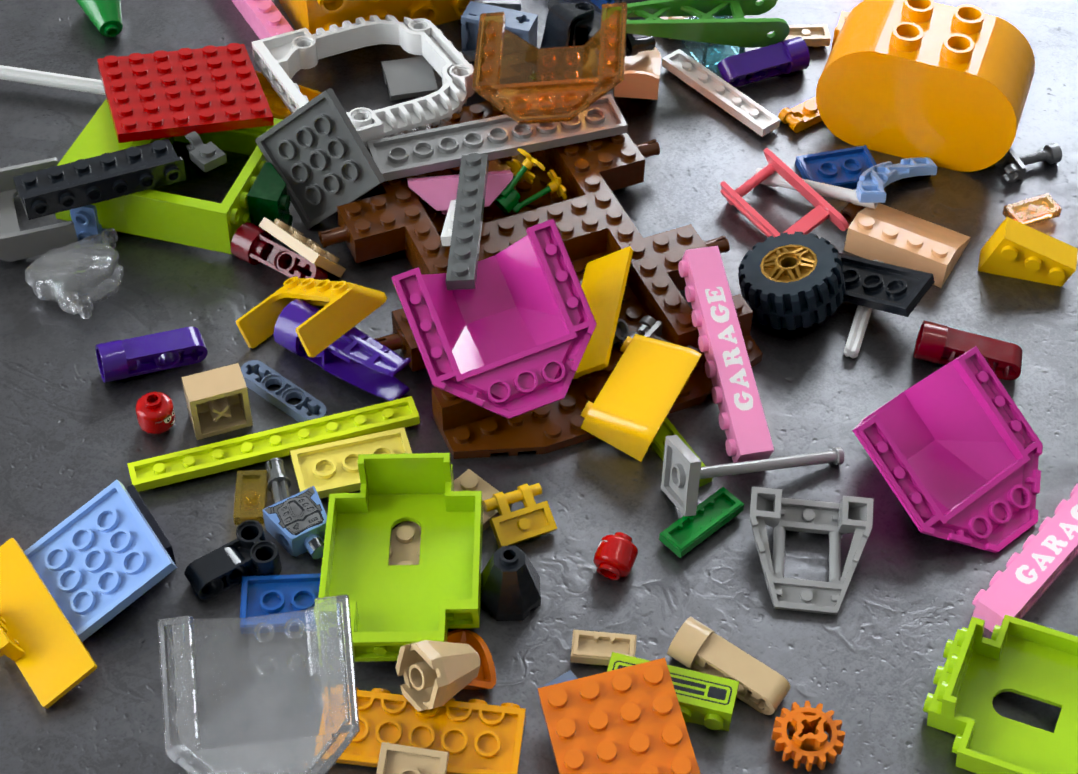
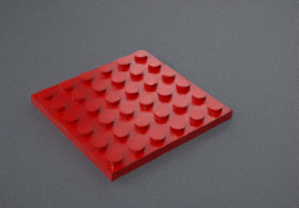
[97,43,274,143]

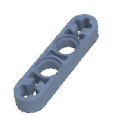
[241,360,327,423]

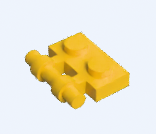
[483,483,557,548]

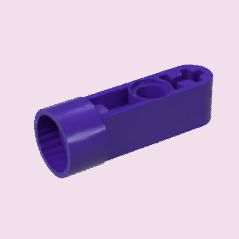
[717,37,810,87]
[95,327,208,383]

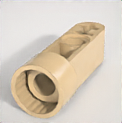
[667,617,790,715]

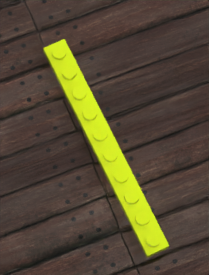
[127,396,420,492]

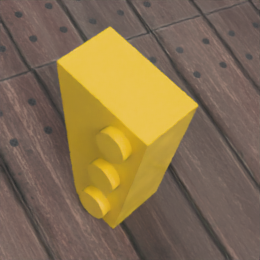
[978,217,1078,286]

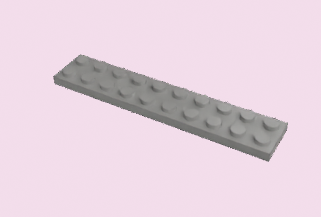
[366,94,628,181]

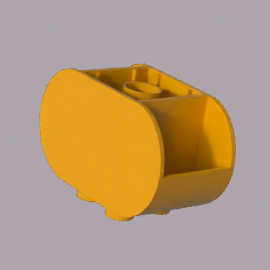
[816,0,1035,172]

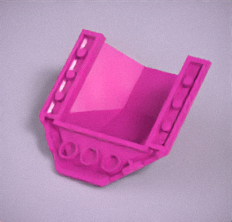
[391,219,597,419]
[852,346,1043,553]

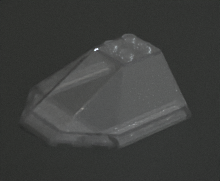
[158,595,360,774]

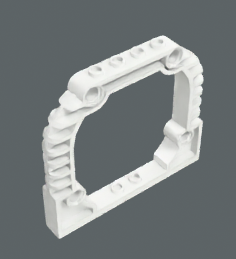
[252,15,475,148]

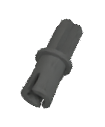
[266,458,291,504]

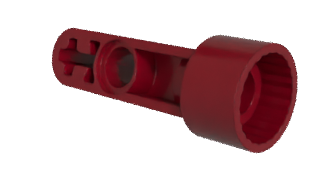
[231,222,328,280]
[914,320,1023,380]

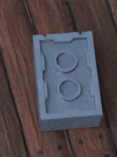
[461,1,538,57]

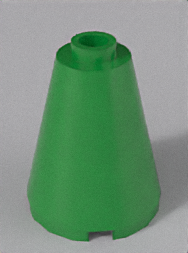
[76,0,123,37]

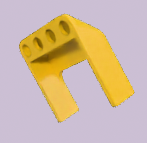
[236,276,387,357]

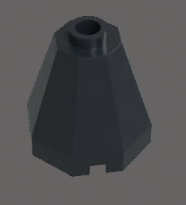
[480,546,541,621]

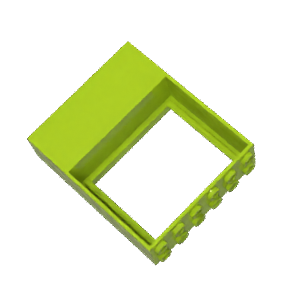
[55,98,282,254]

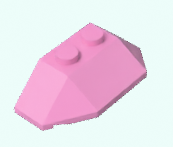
[407,170,513,214]

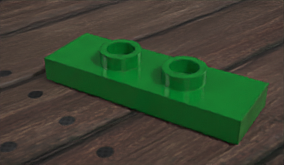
[659,487,744,558]

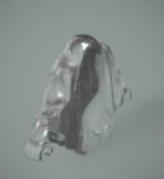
[25,228,124,319]

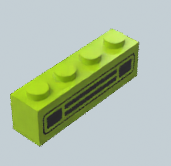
[607,652,739,731]

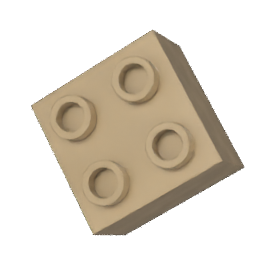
[181,363,253,440]

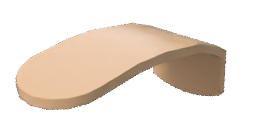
[614,47,661,100]

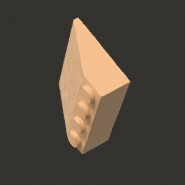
[844,203,971,288]

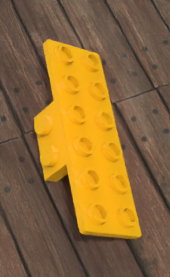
[573,246,633,379]
[0,538,97,709]

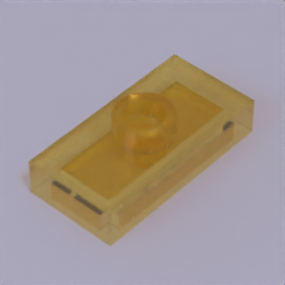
[233,470,268,525]

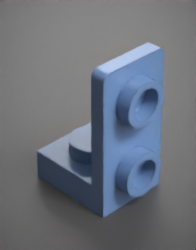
[70,204,111,248]

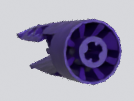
[273,299,411,401]

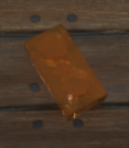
[1002,193,1062,226]

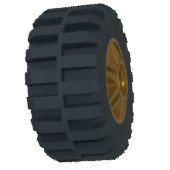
[738,232,845,331]

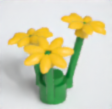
[494,148,567,214]

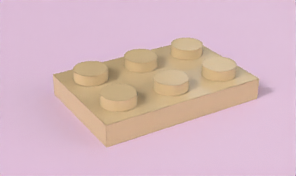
[259,217,346,278]

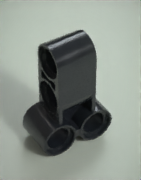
[184,520,282,600]

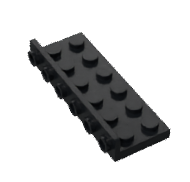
[13,139,186,220]

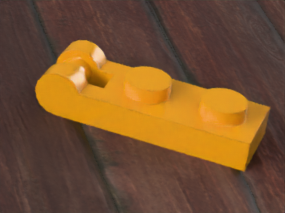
[778,96,822,133]

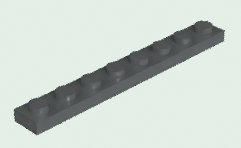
[446,153,489,290]

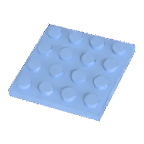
[24,480,177,642]

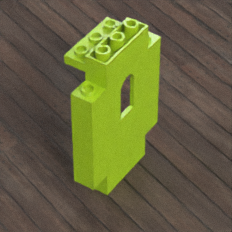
[317,453,483,662]
[923,615,1078,774]

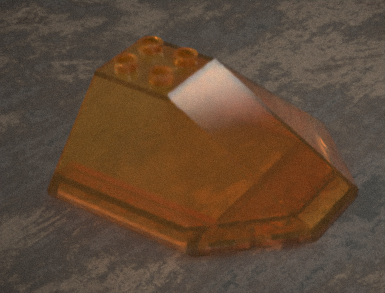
[472,2,628,125]

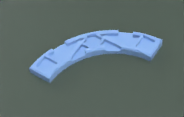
[856,157,938,203]

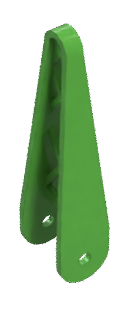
[603,0,790,48]

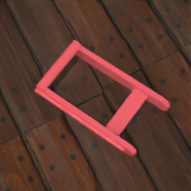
[720,148,849,237]

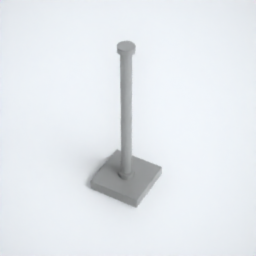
[661,435,845,516]

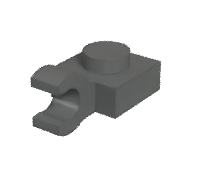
[185,131,227,172]

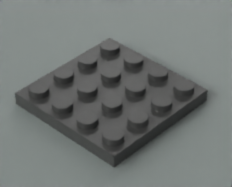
[255,88,386,230]

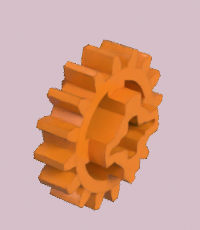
[771,701,845,771]

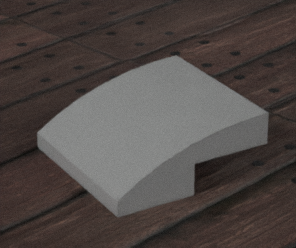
[381,56,438,101]

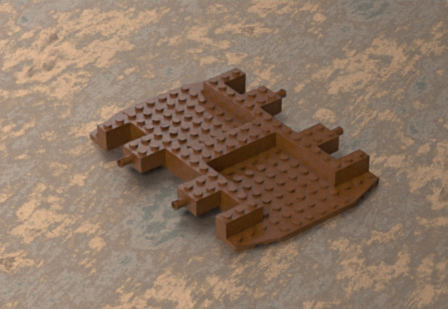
[318,84,763,459]

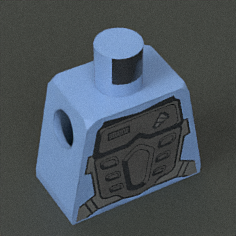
[262,486,327,559]

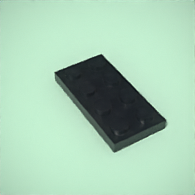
[839,253,935,317]

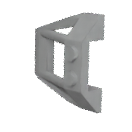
[749,487,874,615]

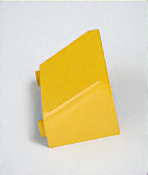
[581,334,702,462]

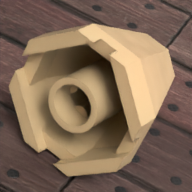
[395,640,481,711]

